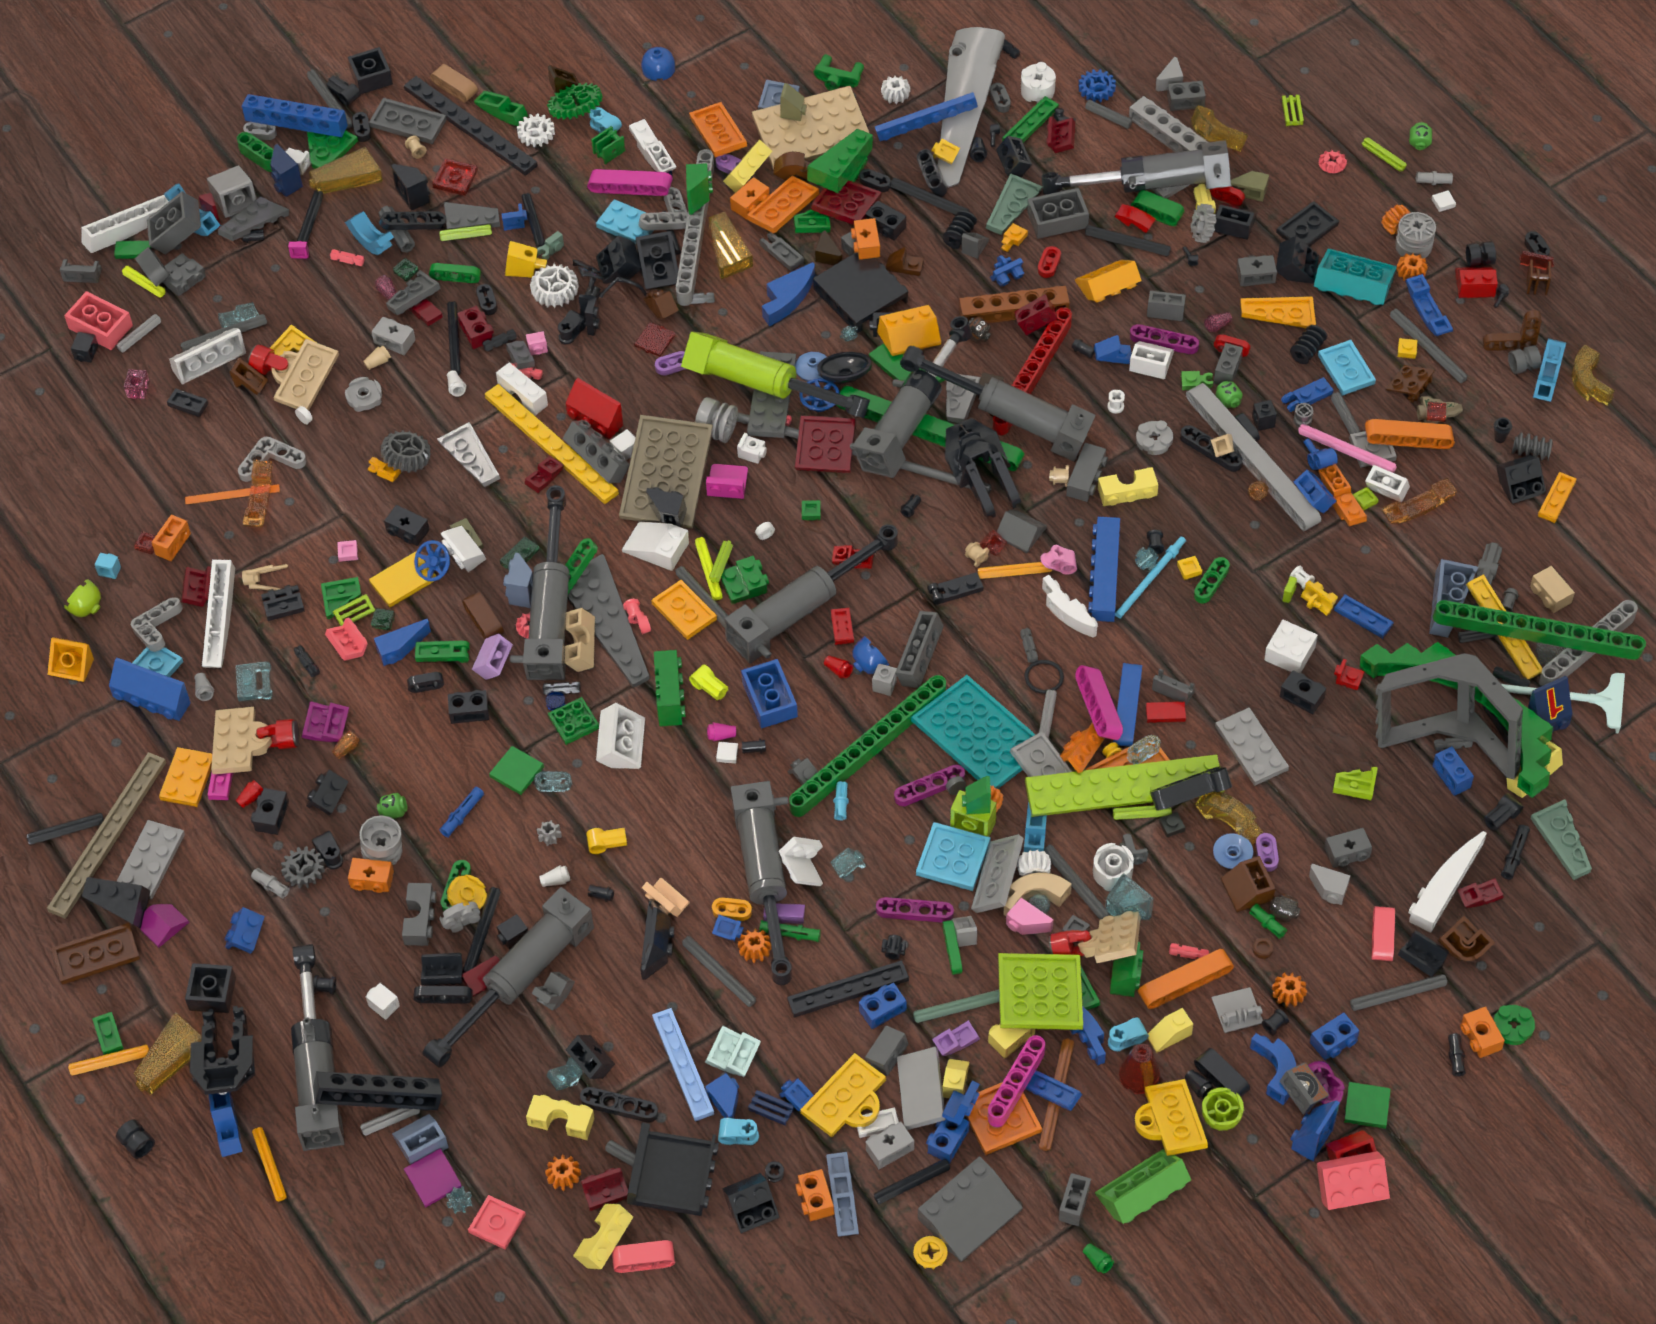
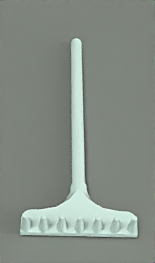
[1501,673,1625,734]

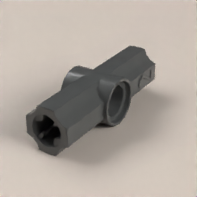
[378,206,415,253]
[1476,542,1502,585]

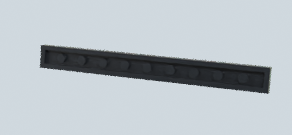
[404,76,538,176]

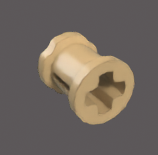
[405,136,427,159]

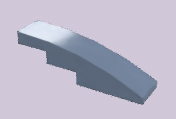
[826,1152,859,1237]

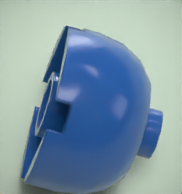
[641,47,675,81]
[852,636,889,675]

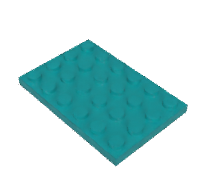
[911,675,1036,789]

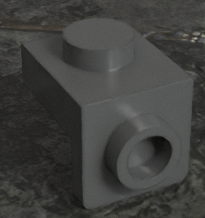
[787,758,818,785]
[1119,834,1148,865]

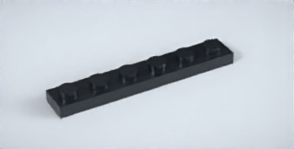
[787,960,909,1018]

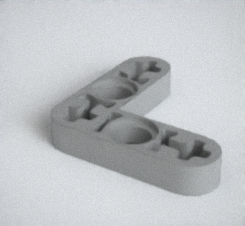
[638,187,688,231]
[238,437,306,482]
[130,597,183,652]

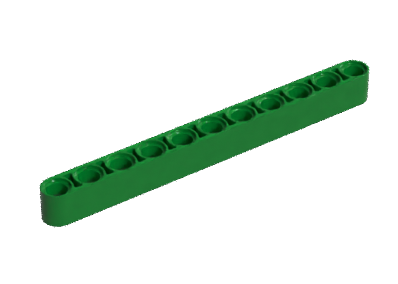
[835,386,1025,471]
[1433,600,1646,660]
[789,675,946,817]

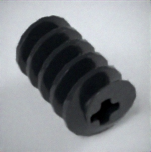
[943,211,977,249]
[1290,325,1328,364]

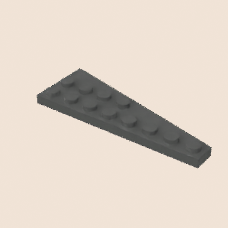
[567,554,649,688]

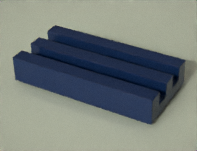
[748,1090,794,1126]

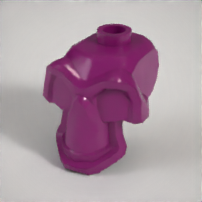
[1308,1061,1345,1105]

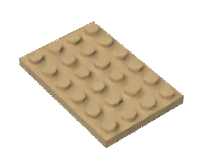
[752,86,869,170]

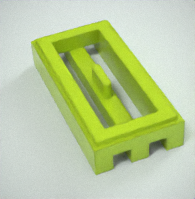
[1282,95,1304,126]
[333,594,376,626]

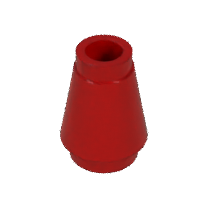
[824,655,853,679]
[235,780,263,809]

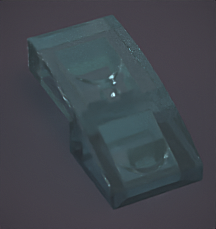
[218,303,259,328]

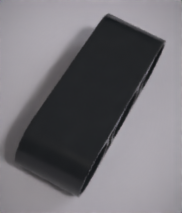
[917,149,948,197]
[1194,1048,1250,1097]

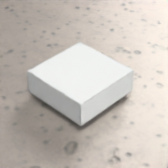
[1432,191,1456,212]
[716,742,738,763]

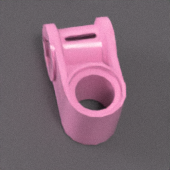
[1041,545,1077,575]

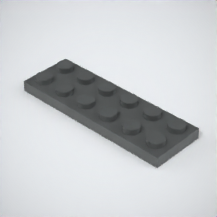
[747,351,796,438]

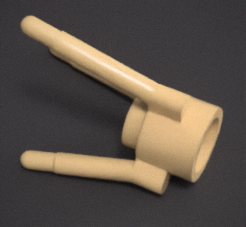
[242,564,288,591]

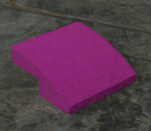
[301,702,349,742]
[404,1149,462,1208]

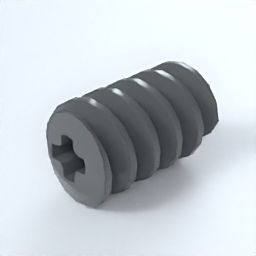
[1511,432,1553,461]

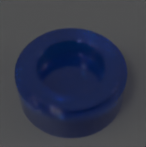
[546,692,565,711]

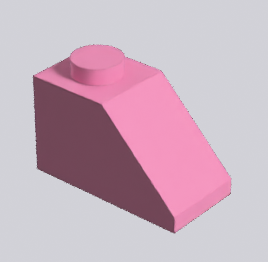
[1006,898,1053,935]

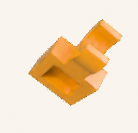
[1001,223,1028,252]
[368,457,401,482]

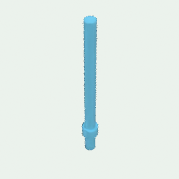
[1115,536,1186,618]

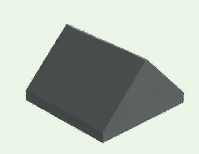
[995,509,1047,553]

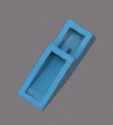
[1024,802,1047,852]

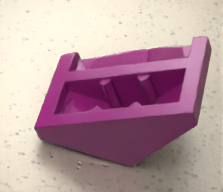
[141,904,189,948]

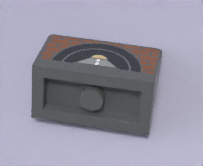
[1280,1062,1329,1115]

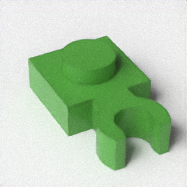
[1181,371,1213,390]

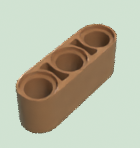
[430,64,478,103]

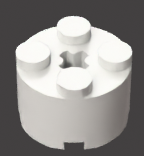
[1021,62,1056,103]
[1093,843,1134,891]

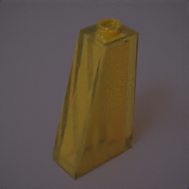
[308,147,383,194]
[709,211,753,279]
[133,1013,201,1095]

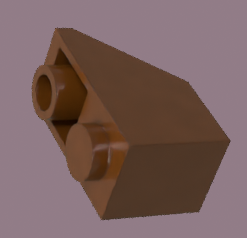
[643,289,679,319]

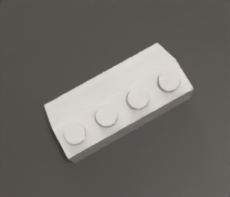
[169,328,246,384]

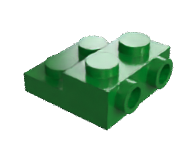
[721,556,769,604]

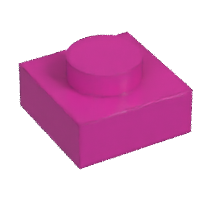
[288,241,309,259]

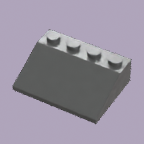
[918,1156,1023,1262]

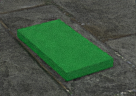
[869,343,944,383]

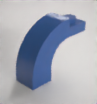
[1250,1033,1296,1105]

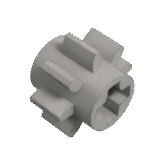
[537,820,562,846]

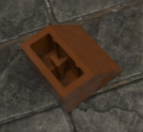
[1221,856,1276,912]

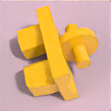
[1301,580,1338,615]

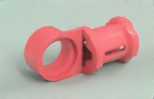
[623,598,651,634]

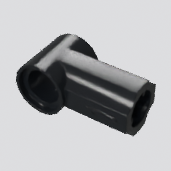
[326,75,361,106]
[1484,793,1524,831]

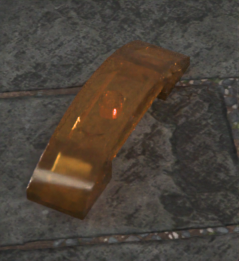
[243,460,272,527]
[1382,478,1457,524]

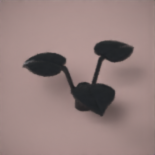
[572,259,647,301]

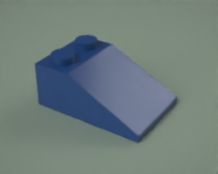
[1290,1100,1340,1161]

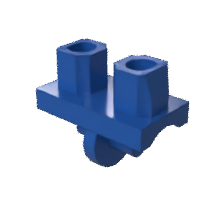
[990,255,1024,287]

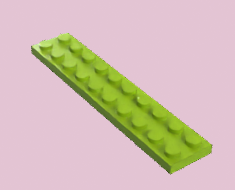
[1025,755,1225,817]

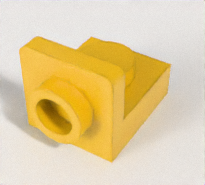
[932,139,960,165]

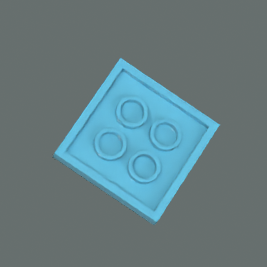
[916,822,990,891]

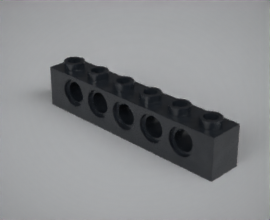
[313,1071,442,1110]

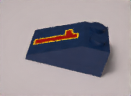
[1528,676,1573,733]

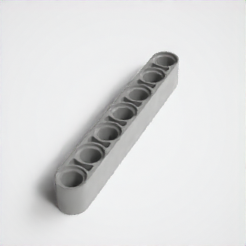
[1539,600,1638,686]

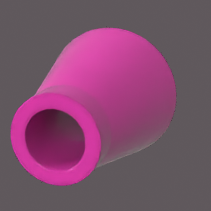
[707,722,736,742]

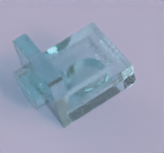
[830,848,866,879]
[547,1057,583,1091]

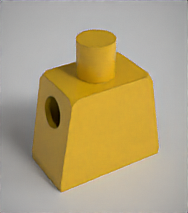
[505,241,547,278]

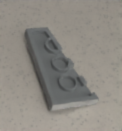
[218,197,289,241]

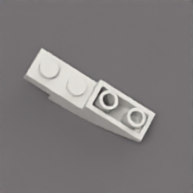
[629,119,676,172]
[1042,575,1098,637]

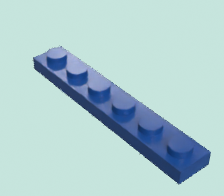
[875,92,978,141]

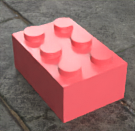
[64,291,133,350]
[1317,1151,1390,1210]

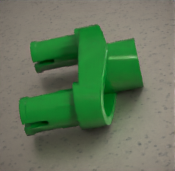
[813,54,864,91]

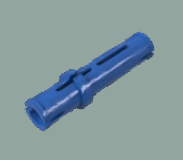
[439,787,484,837]

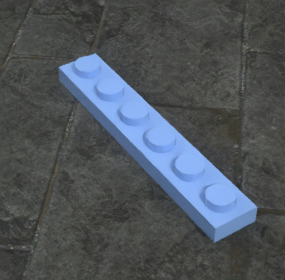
[652,1008,714,1121]

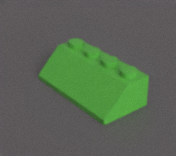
[1095,1149,1191,1224]

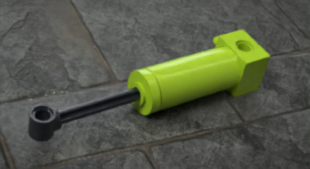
[681,332,870,418]

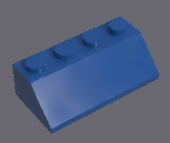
[109,658,191,721]

